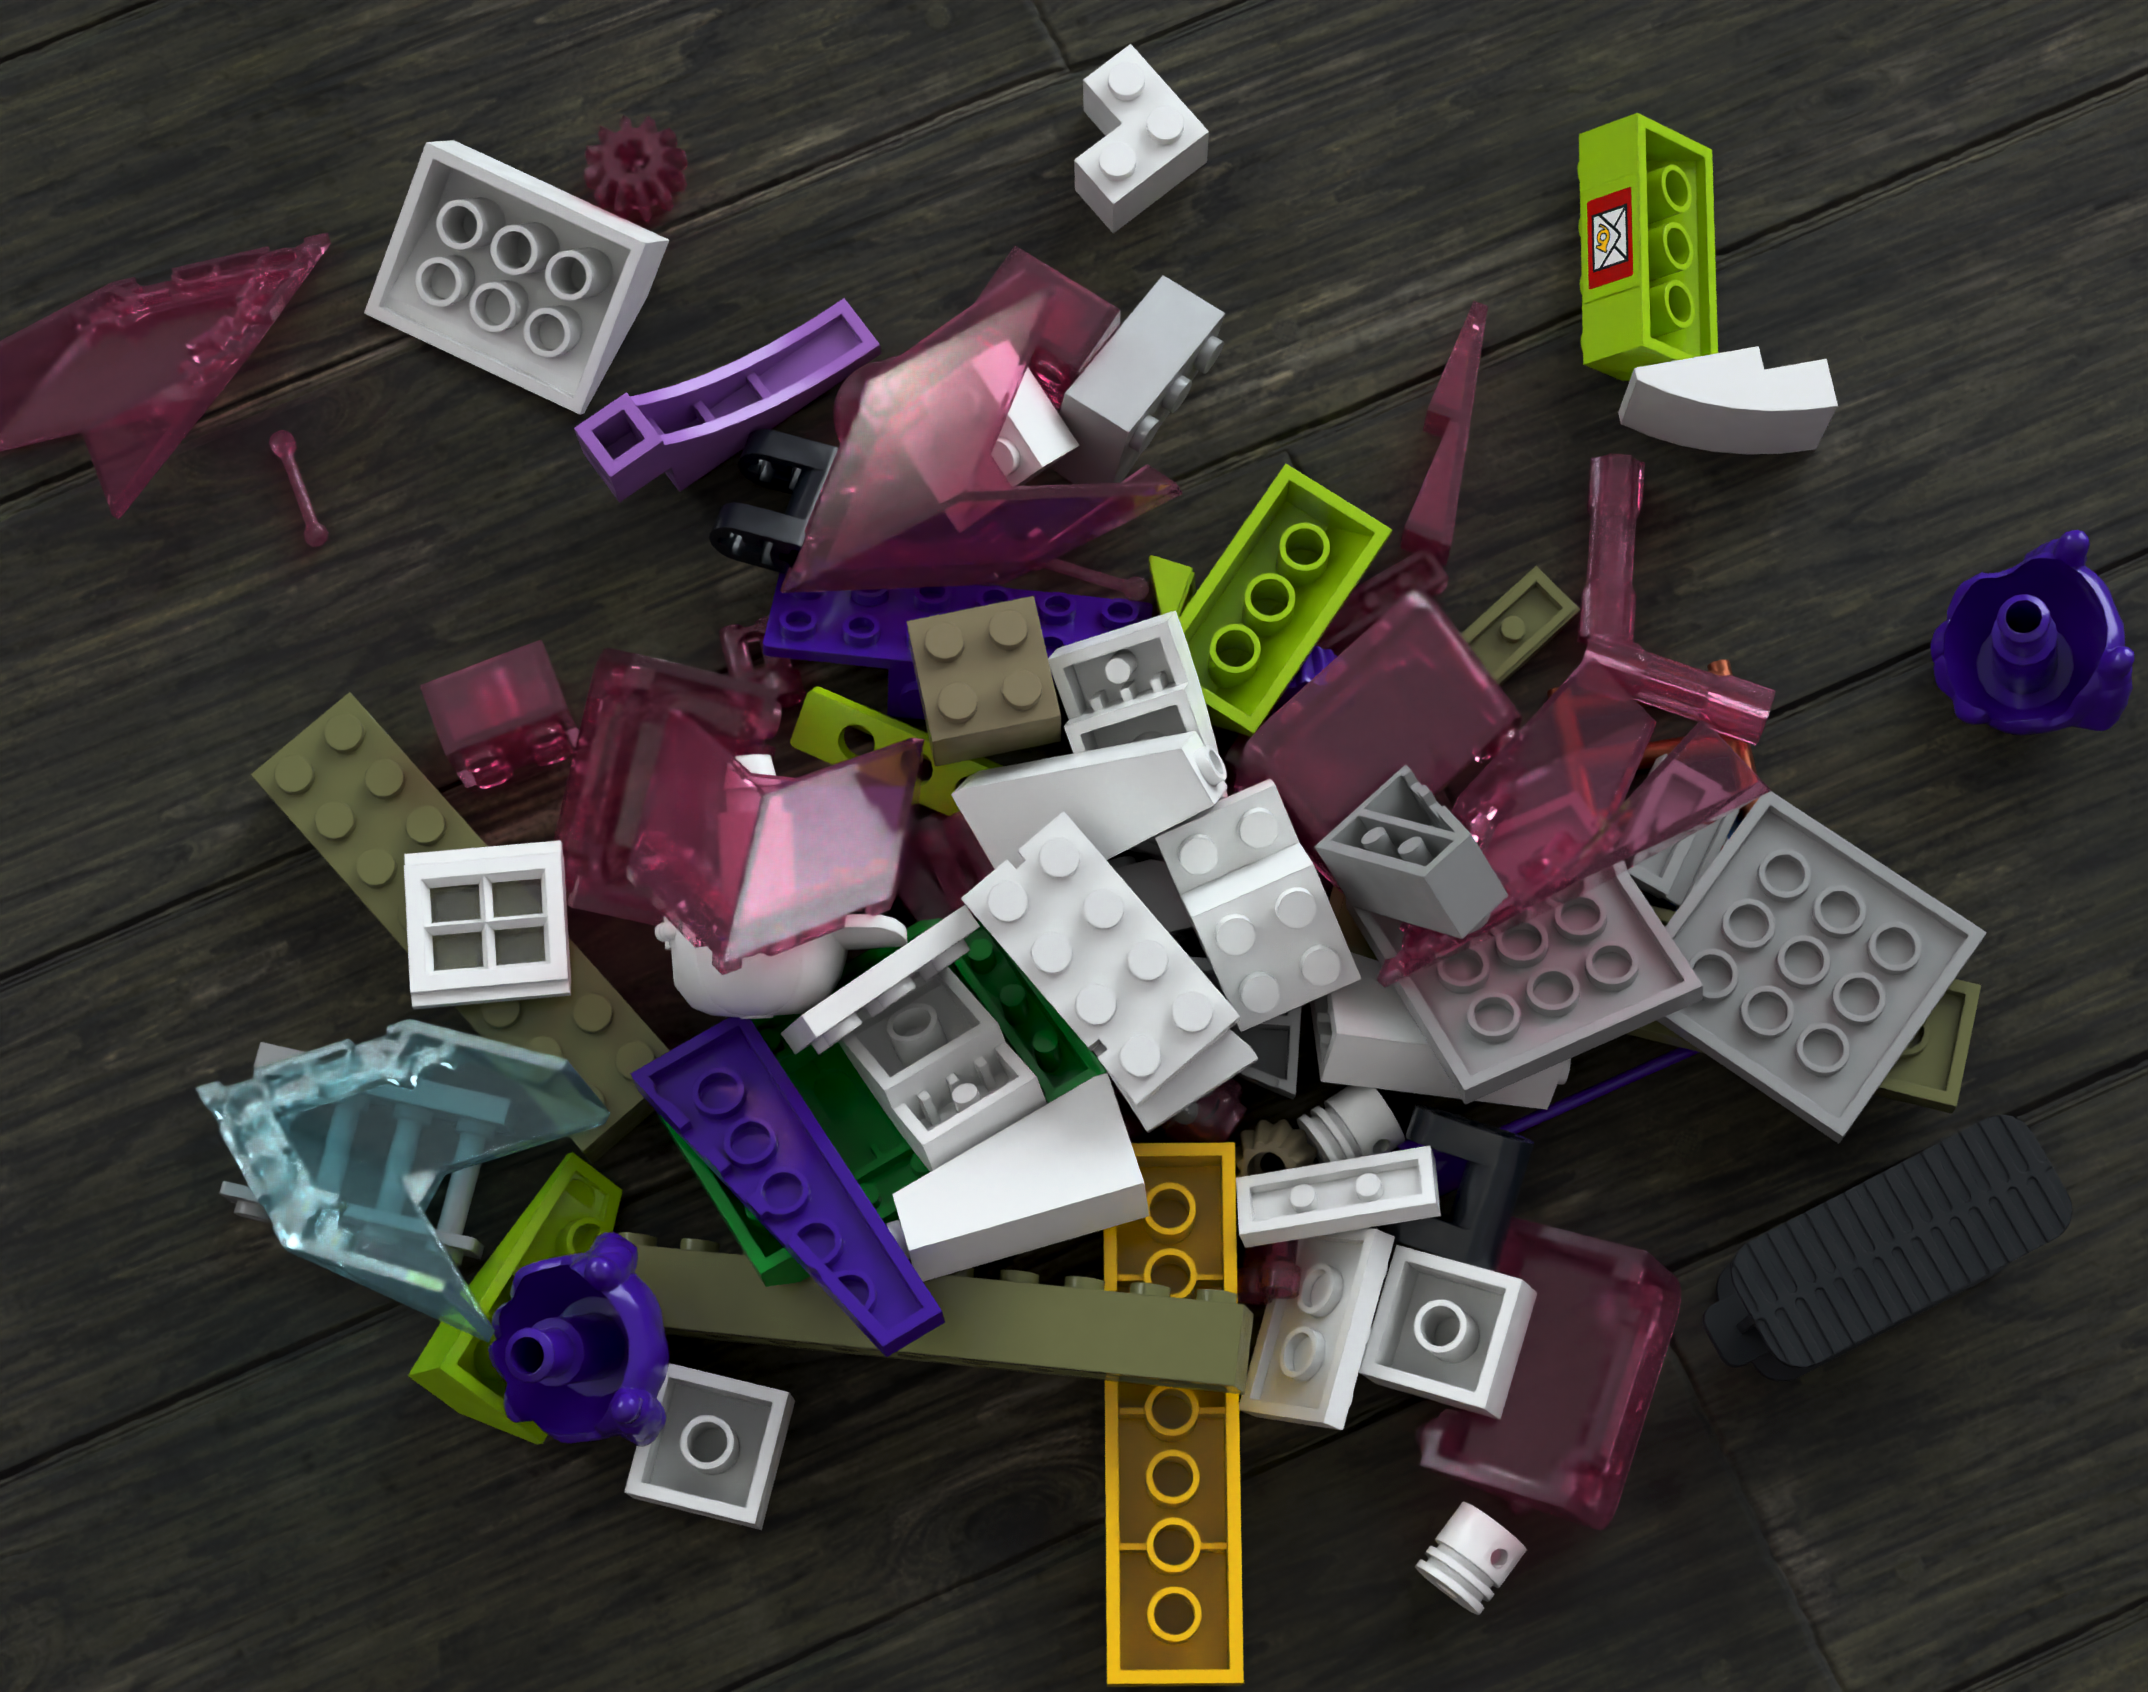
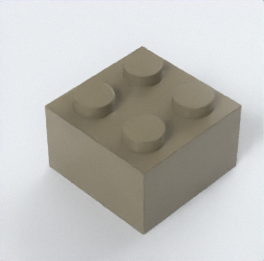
[906,596,1061,767]

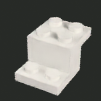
[1154,778,1361,1032]

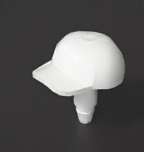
[655,754,908,1019]

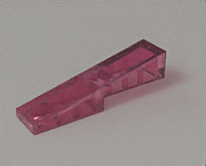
[1400,301,1488,566]

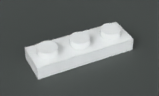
[1236,1145,1441,1248]

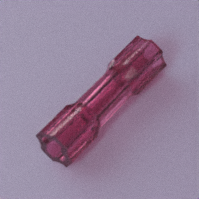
[1577,454,1645,650]
[1574,629,1776,745]

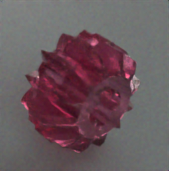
[583,115,688,222]

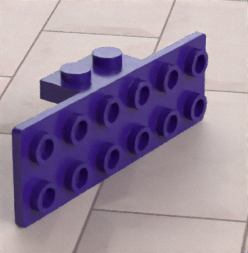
[763,569,1153,720]

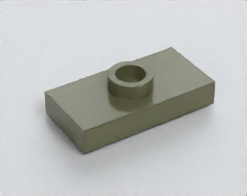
[1444,566,1580,698]

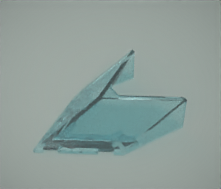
[195,1019,611,1343]

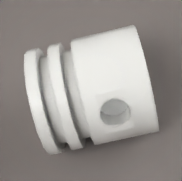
[1297,1085,1405,1164]
[1415,1501,1527,1615]

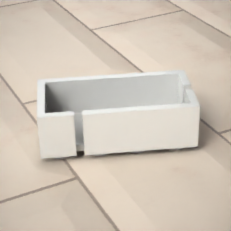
[961,811,1240,1107]

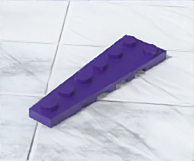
[630,1017,945,1357]

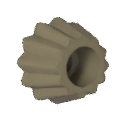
[1235,1119,1318,1178]

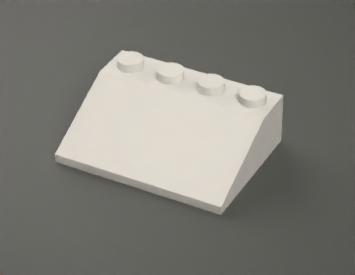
[364,140,669,415]

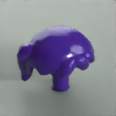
[1931,530,2135,735]
[488,1232,669,1447]

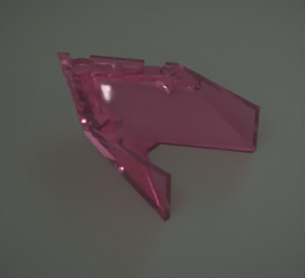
[0,232,331,519]
[780,269,1183,593]
[1377,655,1772,988]
[627,709,924,975]

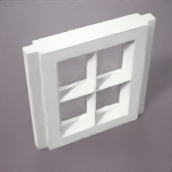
[404,840,571,1009]

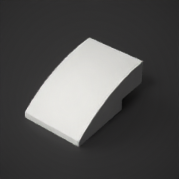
[1618,346,1838,454]
[1048,610,1228,801]
[838,967,1047,1172]

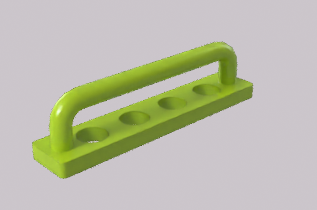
[790,686,1003,824]

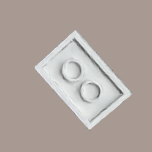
[781,905,980,1055]
[1239,1228,1395,1430]

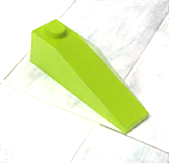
[408,1152,622,1445]

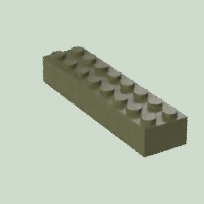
[251,692,670,1164]

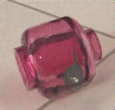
[1157,1078,1248,1143]

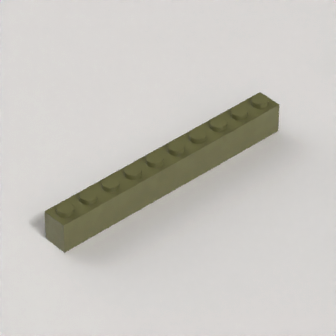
[619,1232,1254,1395]

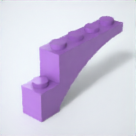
[574,298,881,502]

